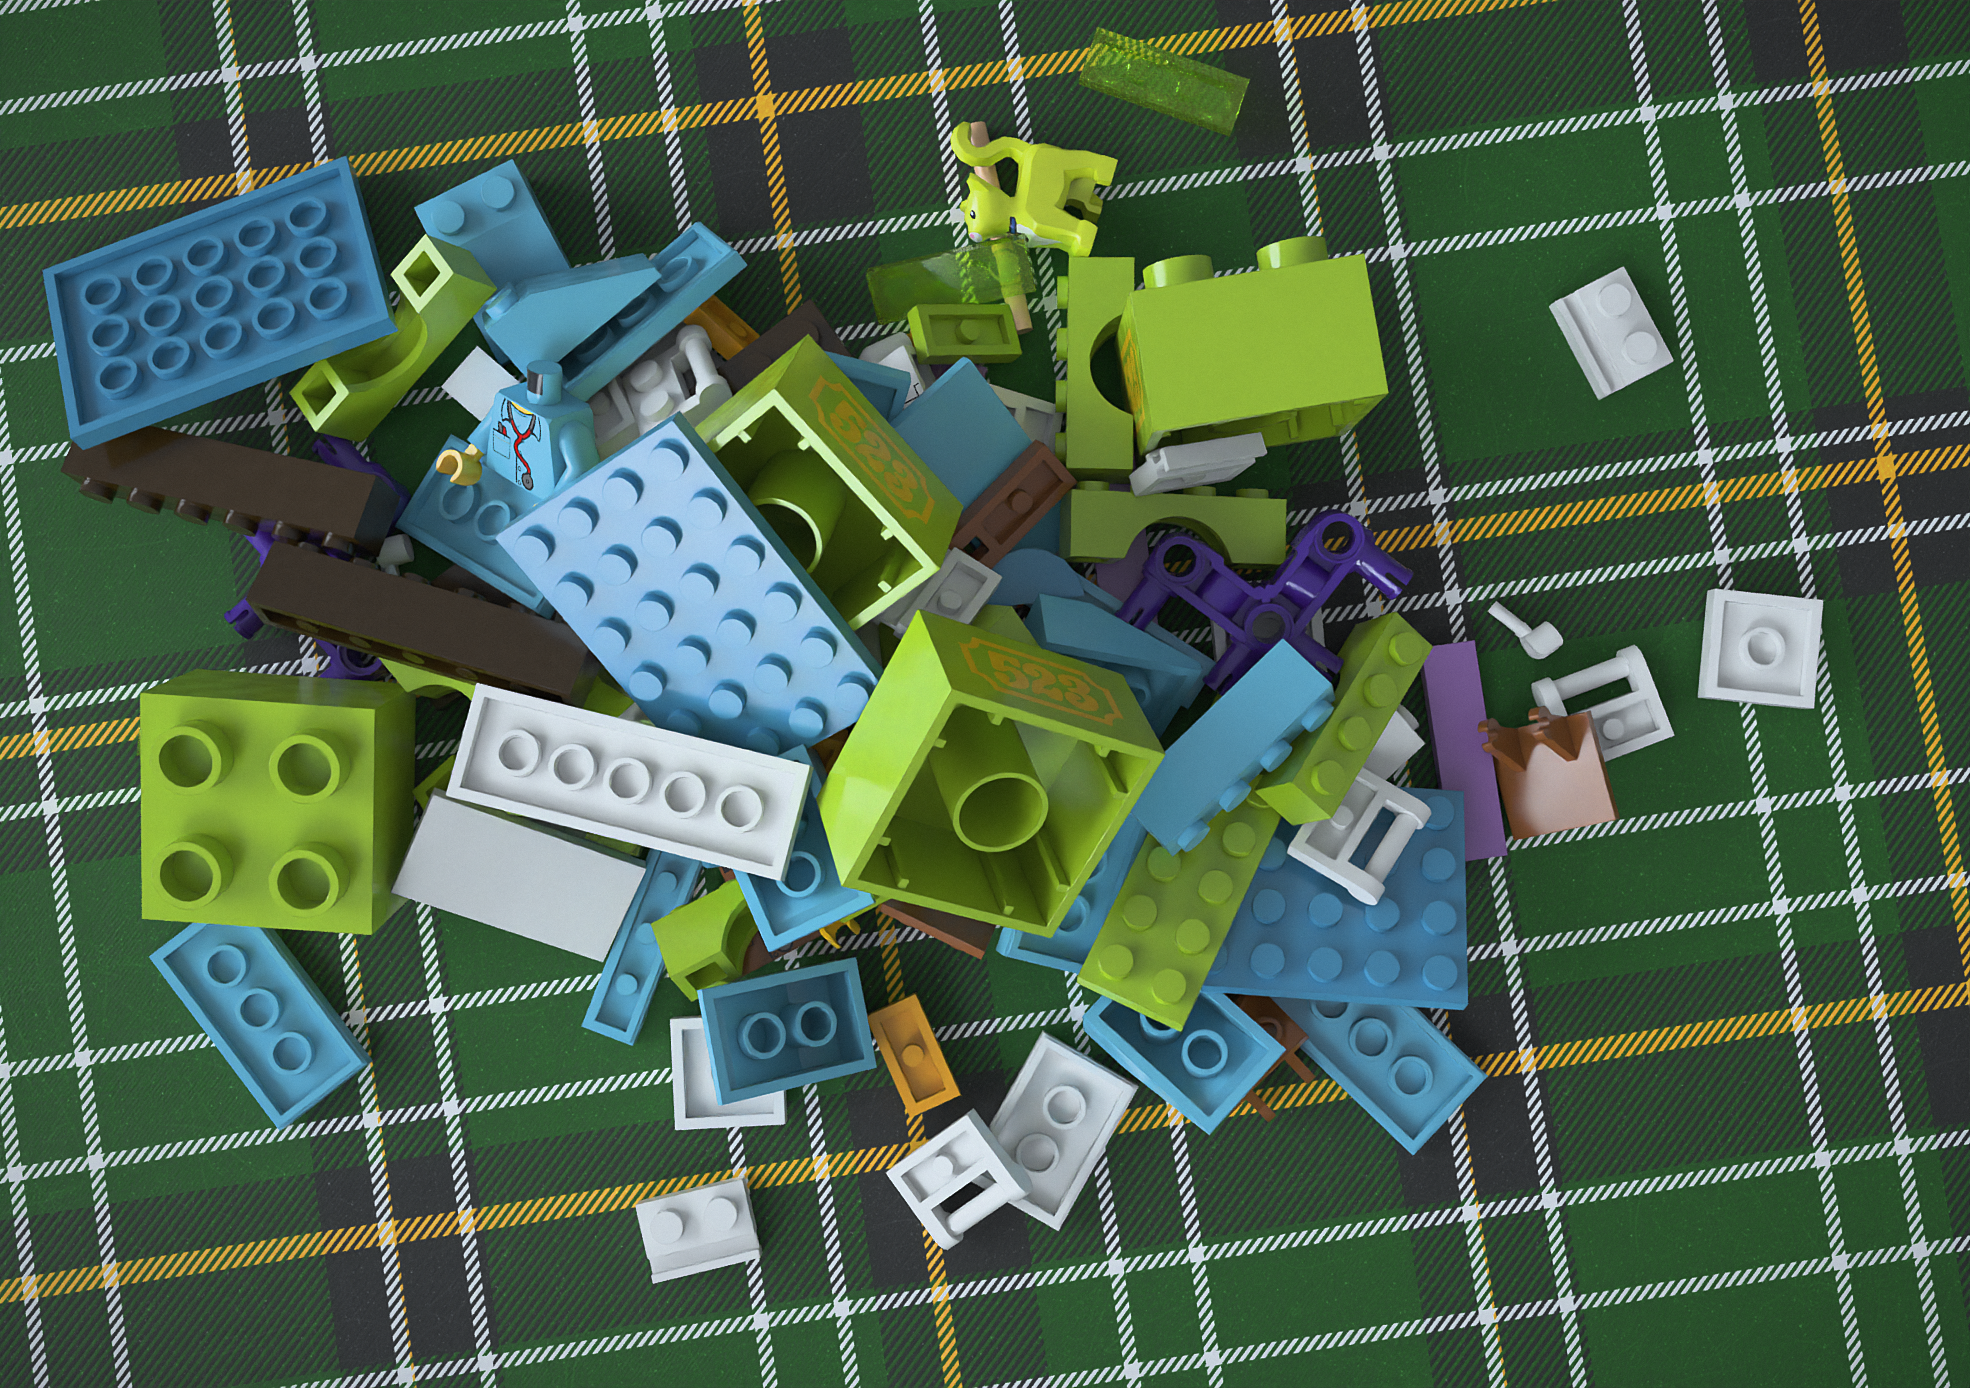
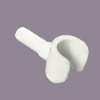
[376,534,414,576]
[1488,601,1563,659]

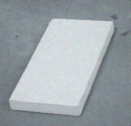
[391,787,647,962]

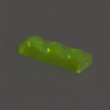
[1079,27,1250,136]
[865,233,1037,326]

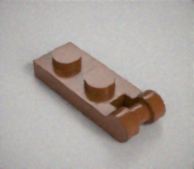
[948,439,1077,569]

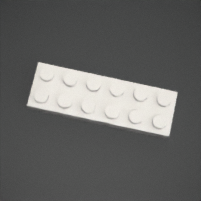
[446,683,814,881]

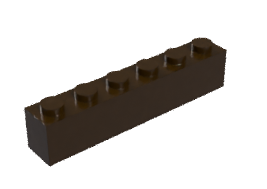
[61,426,401,559]
[245,540,601,709]

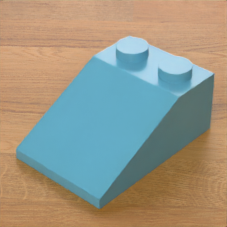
[414,159,572,367]
[482,253,662,378]
[1024,593,1202,740]
[733,744,876,952]
[697,957,877,1105]
[1082,992,1286,1135]

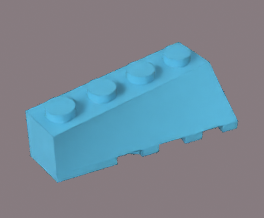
[1130,638,1335,856]

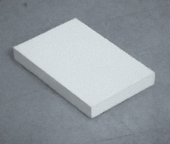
[971,1031,1139,1231]

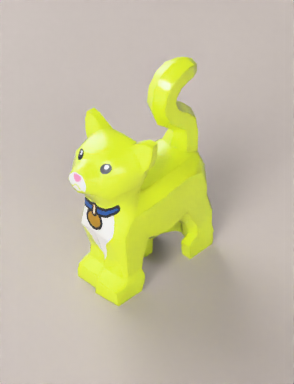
[951,122,1118,257]

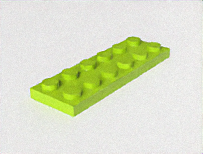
[1077,693,1304,1032]

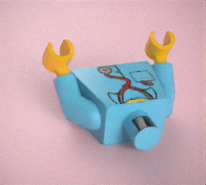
[436,360,601,506]

